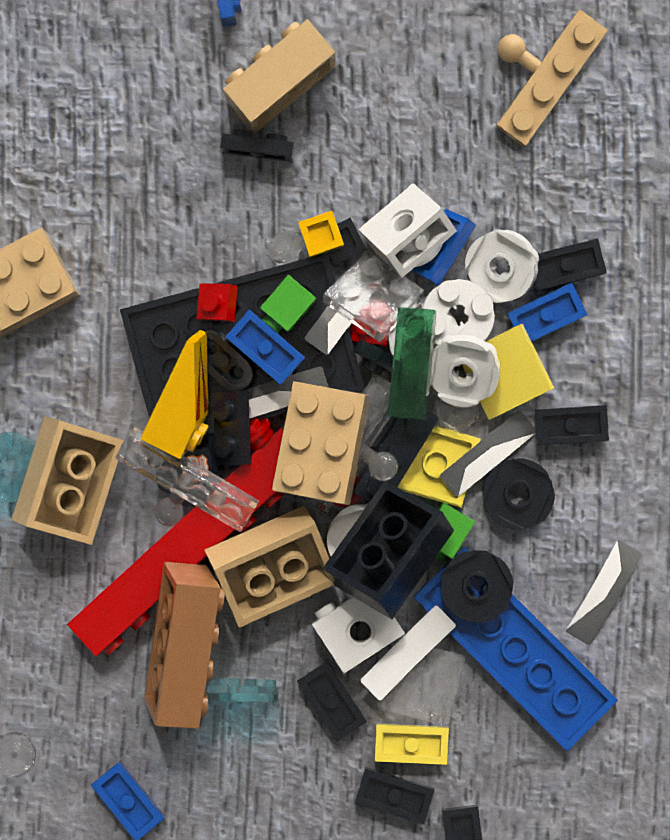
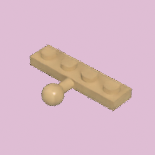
[495,9,608,147]

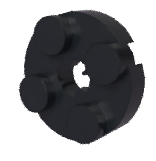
[482,458,555,530]
[440,550,513,623]

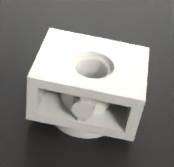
[358,183,457,278]
[312,593,405,673]

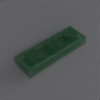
[388,307,437,420]

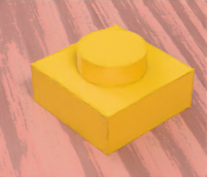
[298,211,344,258]

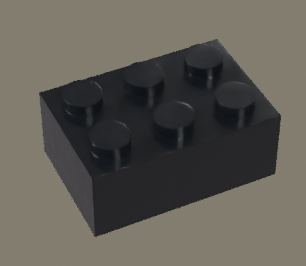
[322,481,454,619]

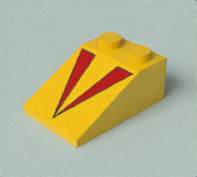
[140,330,209,459]

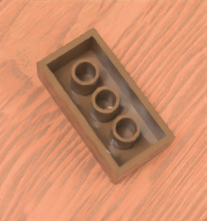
[144,562,224,729]

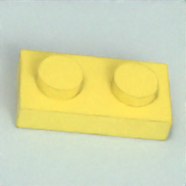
[374,724,449,765]

